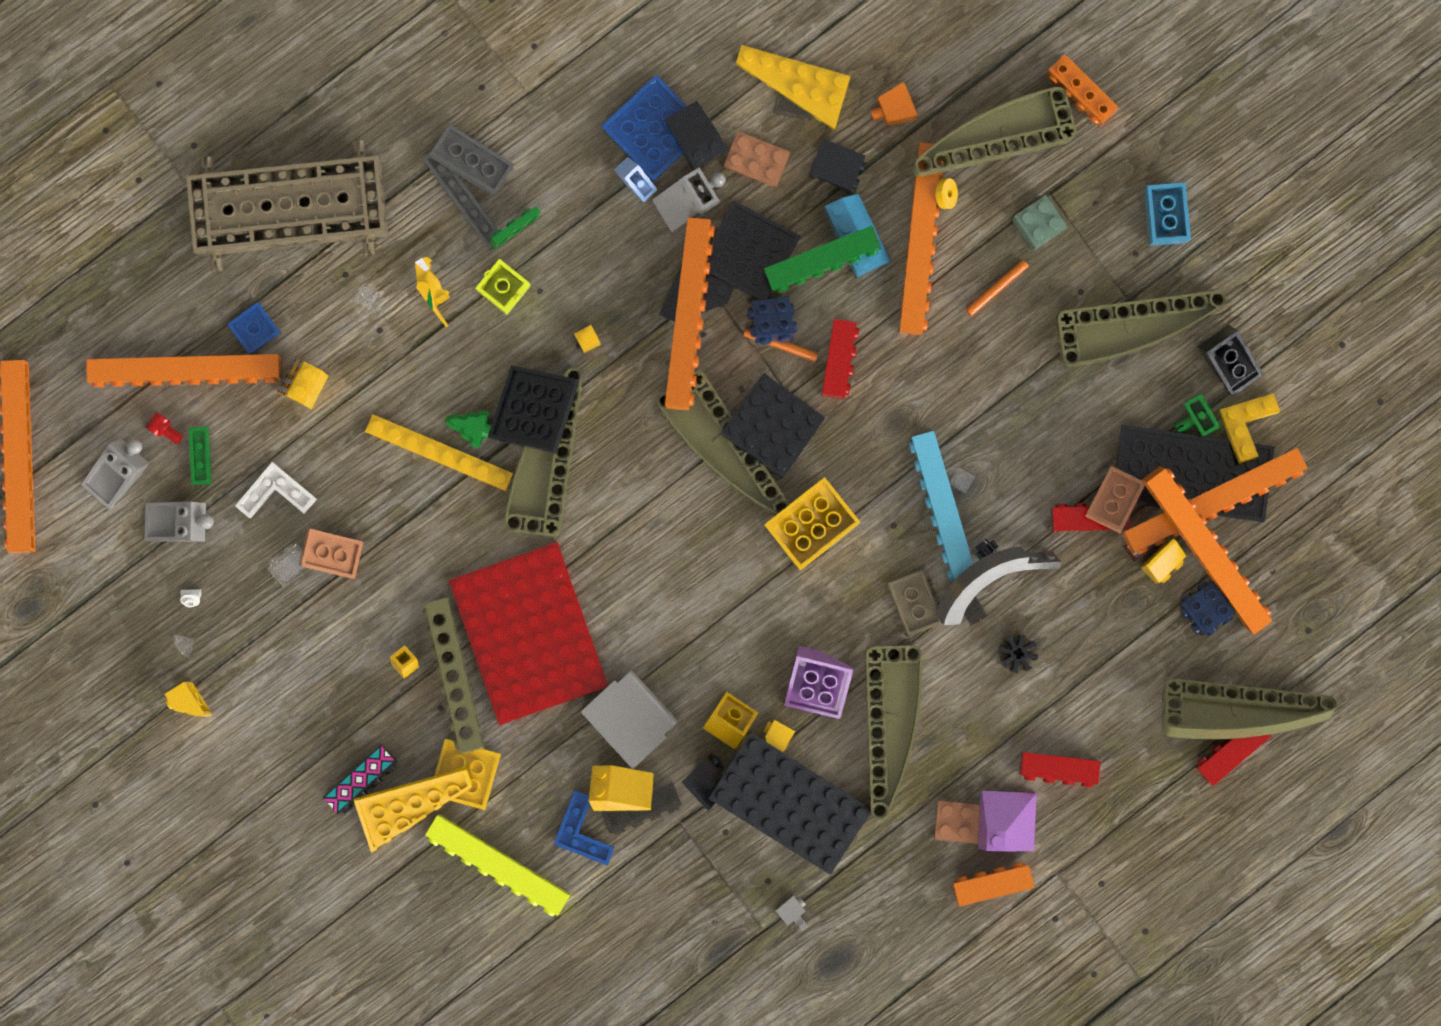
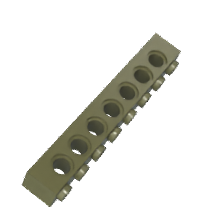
[423,598,485,754]

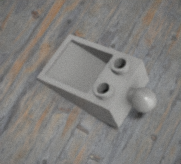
[652,168,726,232]
[81,438,149,510]
[144,502,214,542]

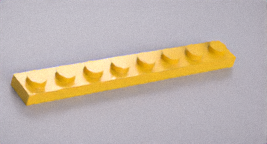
[365,414,514,491]

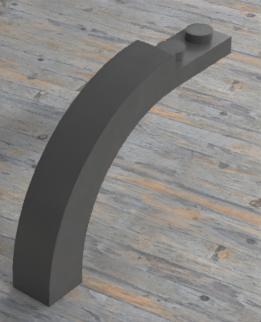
[936,547,1061,625]

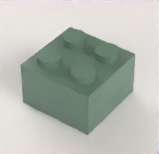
[1012,195,1067,251]

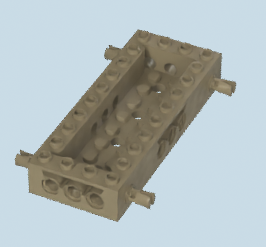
[186,140,389,272]

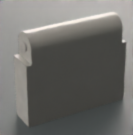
[581,671,679,769]

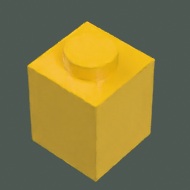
[574,325,601,353]
[390,645,419,679]

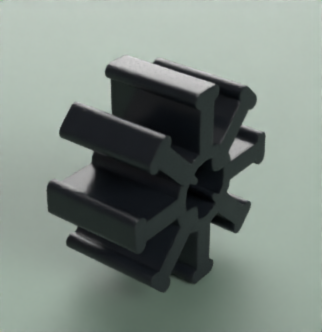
[998,634,1038,673]

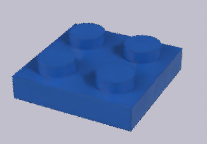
[227,302,281,355]

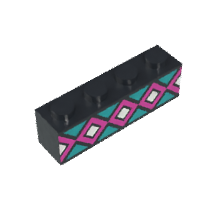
[323,744,398,814]

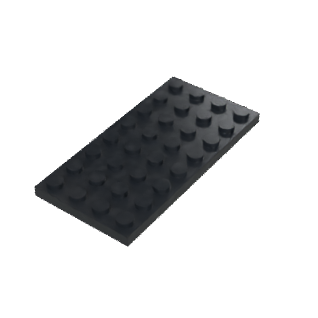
[1116,425,1275,523]
[707,731,871,875]

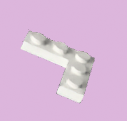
[235,462,317,519]

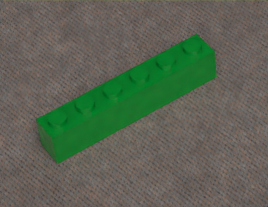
[764,226,881,293]

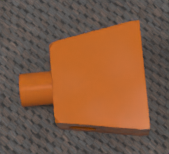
[869,82,918,126]

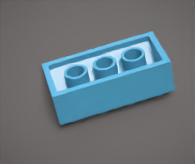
[824,194,891,278]

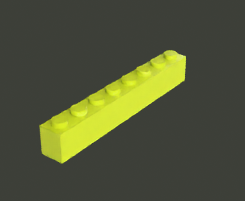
[425,814,571,916]

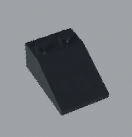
[664,101,728,170]
[1198,325,1263,397]
[681,753,725,811]

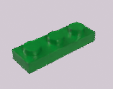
[490,207,541,250]
[189,427,212,485]

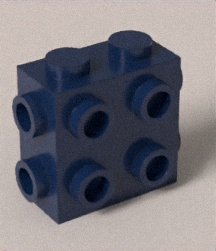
[747,297,797,345]
[1179,581,1236,636]

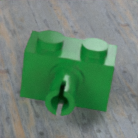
[1174,392,1221,437]

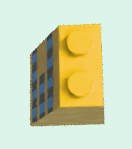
[277,358,328,409]

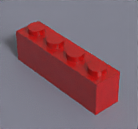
[822,319,859,400]
[1051,503,1131,532]
[1195,734,1272,786]
[1019,752,1101,788]

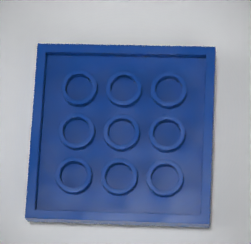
[601,75,687,182]

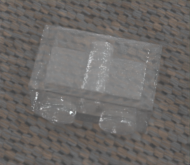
[267,544,306,587]

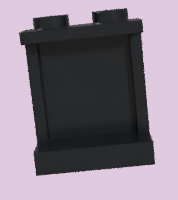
[808,138,867,194]

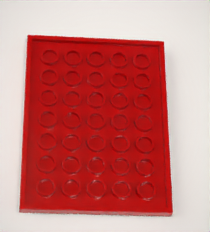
[449,542,608,725]

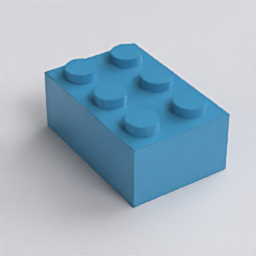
[1144,182,1191,246]

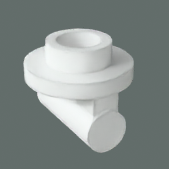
[180,589,201,607]

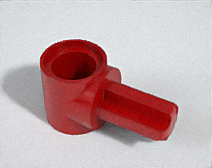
[145,412,183,444]

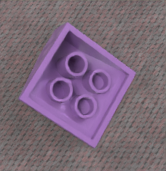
[784,646,854,719]
[978,791,1036,851]

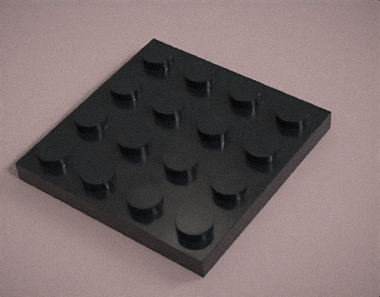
[707,201,801,300]
[488,365,580,454]
[720,373,825,479]

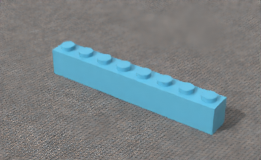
[909,431,973,582]

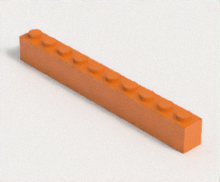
[899,142,943,335]
[665,217,715,411]
[87,354,282,387]
[0,360,35,553]
[1122,448,1308,555]
[1142,466,1272,635]

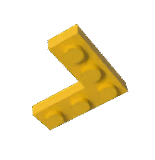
[1219,394,1280,464]

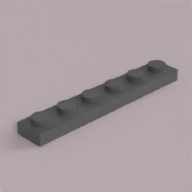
[422,152,498,250]

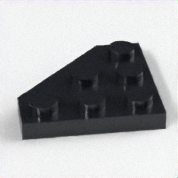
[659,265,734,322]

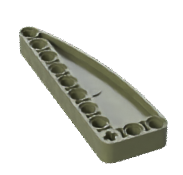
[911,87,1077,177]
[1056,290,1227,367]
[505,367,583,537]
[657,371,789,516]
[865,645,922,819]
[1162,679,1337,739]

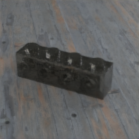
[601,782,682,835]

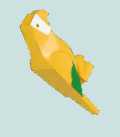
[415,257,450,327]

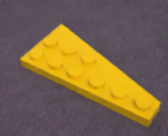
[736,45,851,131]
[354,767,472,853]

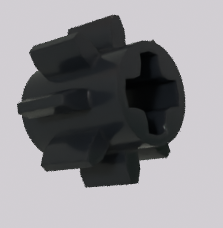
[975,538,999,560]

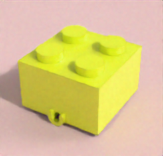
[475,259,531,315]

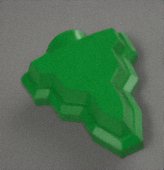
[445,410,492,449]

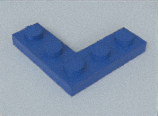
[554,790,615,866]

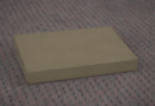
[887,569,942,637]

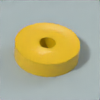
[935,178,958,209]

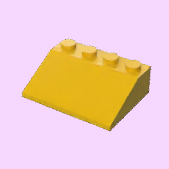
[764,477,861,571]

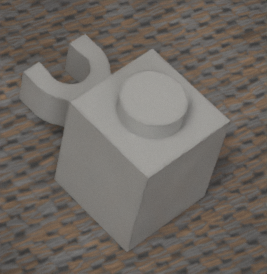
[775,895,808,931]

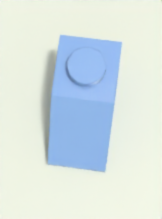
[614,157,658,202]

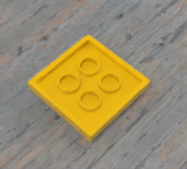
[434,738,501,810]

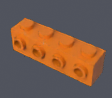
[1047,54,1119,127]
[952,862,1035,907]

